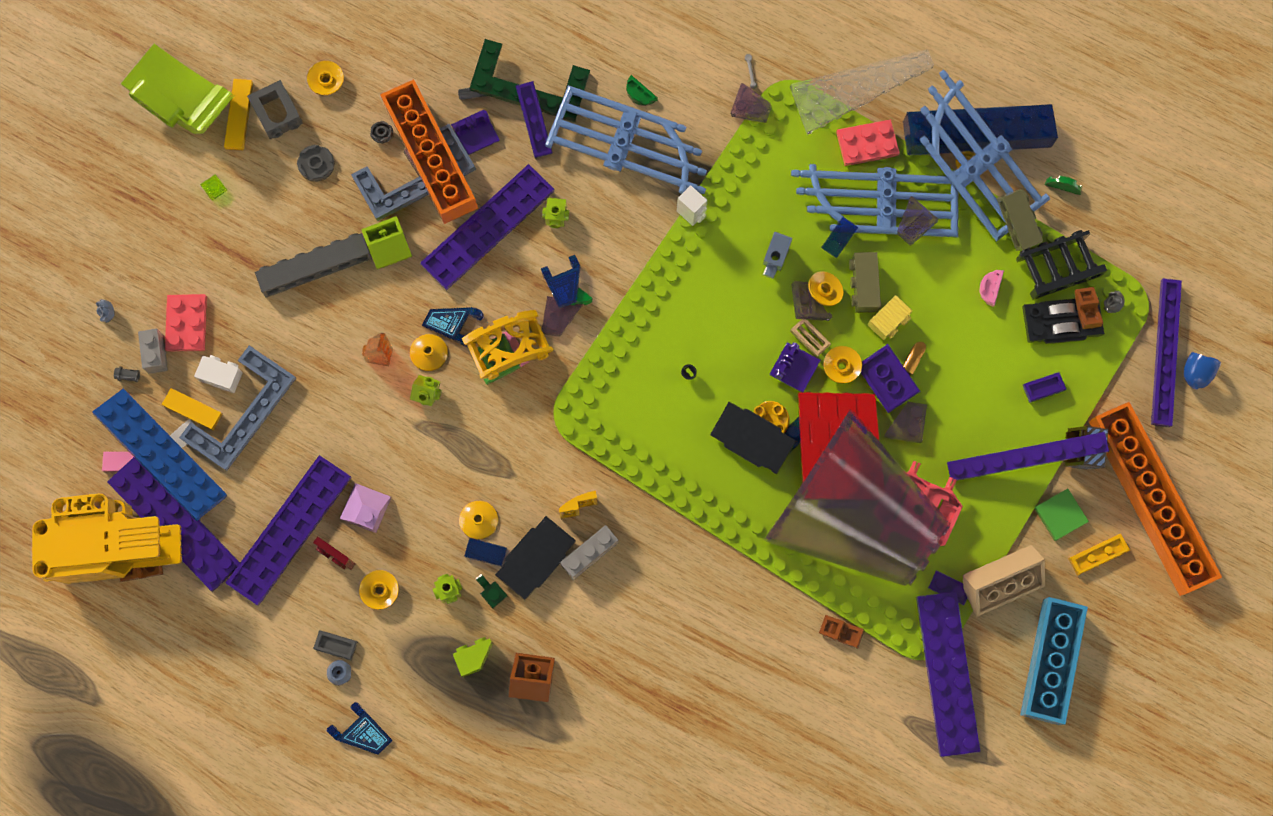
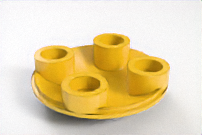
[754,401,790,433]

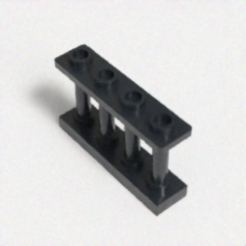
[1016,230,1107,300]

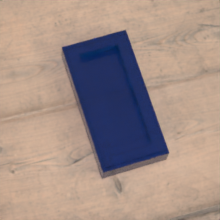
[464,538,508,567]

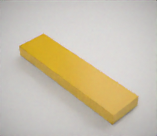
[224,79,253,151]

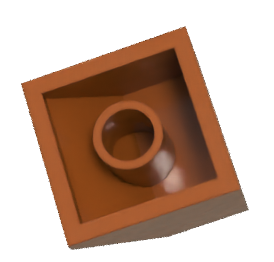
[509,653,555,702]

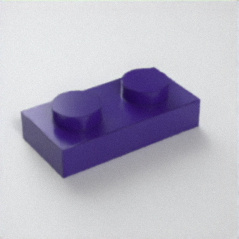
[928,570,968,605]

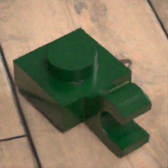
[476,574,508,609]

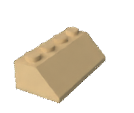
[963,545,1045,617]

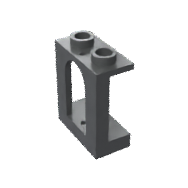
[247,80,303,139]

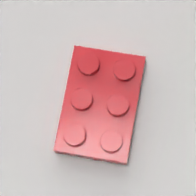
[836,119,899,166]
[165,294,207,352]

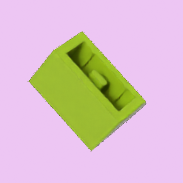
[361,216,412,270]

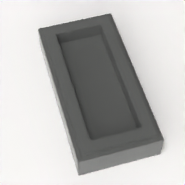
[313,630,358,661]

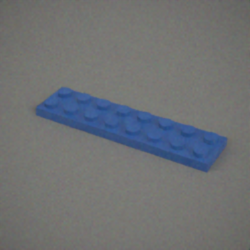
[92,388,227,521]

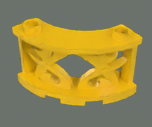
[462,310,554,380]

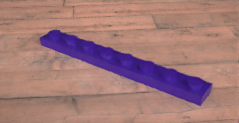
[1151,278,1182,427]
[947,432,1109,481]

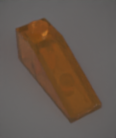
[362,333,393,367]

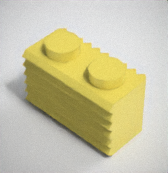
[868,295,912,340]

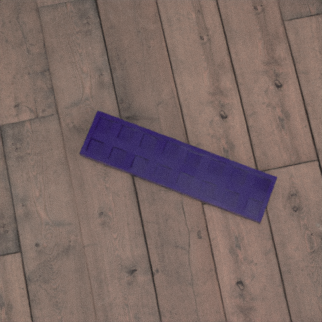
[420,164,555,291]
[226,455,352,606]
[107,457,240,592]
[916,592,981,757]

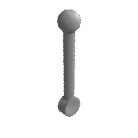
[745,54,757,89]

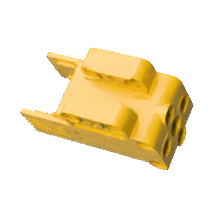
[32,493,182,584]

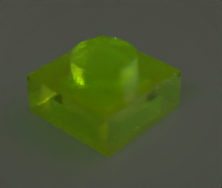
[200,174,227,201]

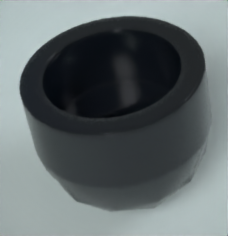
[681,364,697,380]

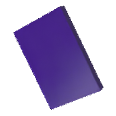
[861,344,921,413]

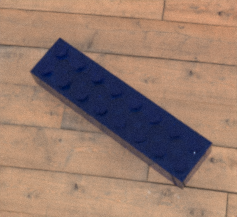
[903,104,1058,155]

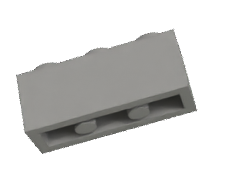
[560,525,618,580]

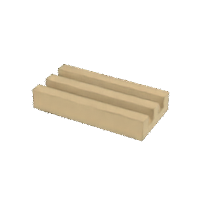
[790,317,831,358]

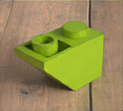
[453,637,493,678]

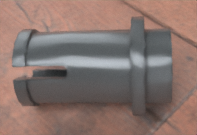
[114,366,140,382]

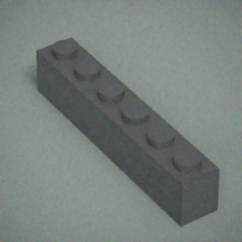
[255,233,372,298]

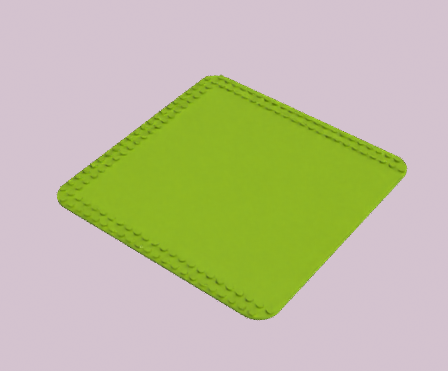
[554,80,1149,661]

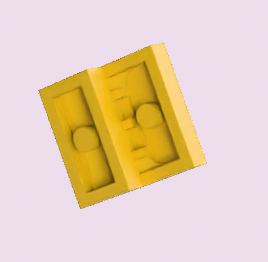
[559,491,598,519]

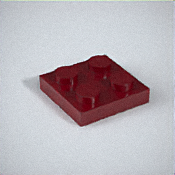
[313,536,356,570]

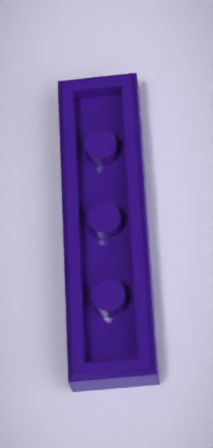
[516,81,553,158]

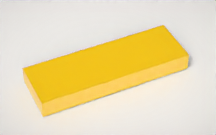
[161,388,222,430]
[1068,533,1130,576]

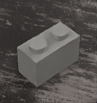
[138,328,168,374]

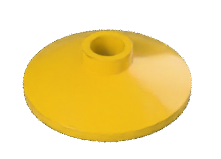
[307,61,344,95]
[808,271,843,306]
[410,334,448,371]
[823,346,862,384]
[459,501,498,539]
[359,570,399,610]

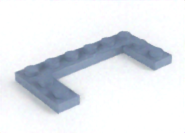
[351,124,476,222]
[179,345,296,471]

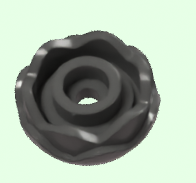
[370,121,393,143]
[1104,291,1125,313]

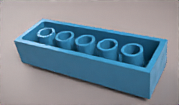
[1020,597,1088,725]

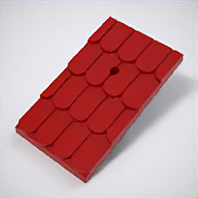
[798,392,884,508]

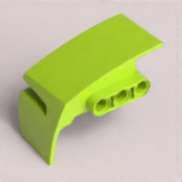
[121,43,235,134]

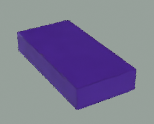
[1022,372,1067,403]

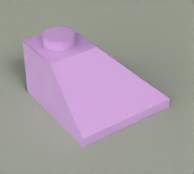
[340,483,391,533]

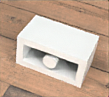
[677,185,707,226]
[194,355,243,393]

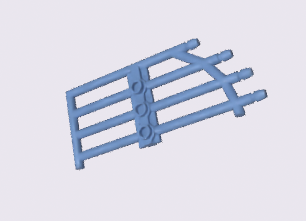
[920,70,1050,242]
[545,85,707,194]
[791,164,958,237]

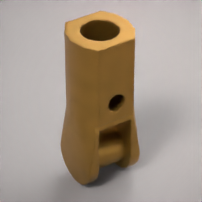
[903,342,926,376]

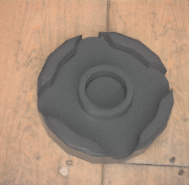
[297,145,335,182]

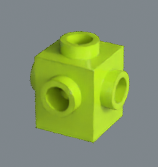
[542,198,569,228]
[410,375,442,406]
[433,574,463,604]

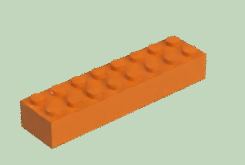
[380,79,478,224]

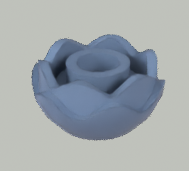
[96,299,115,323]
[327,660,351,686]

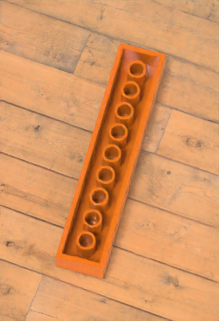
[1089,402,1222,596]

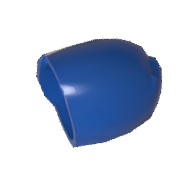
[1184,352,1221,389]

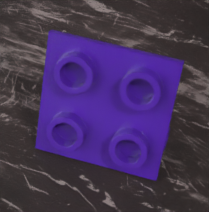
[451,110,500,155]
[769,342,821,393]

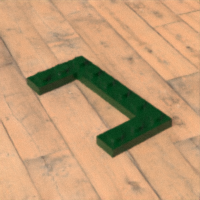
[469,39,590,122]

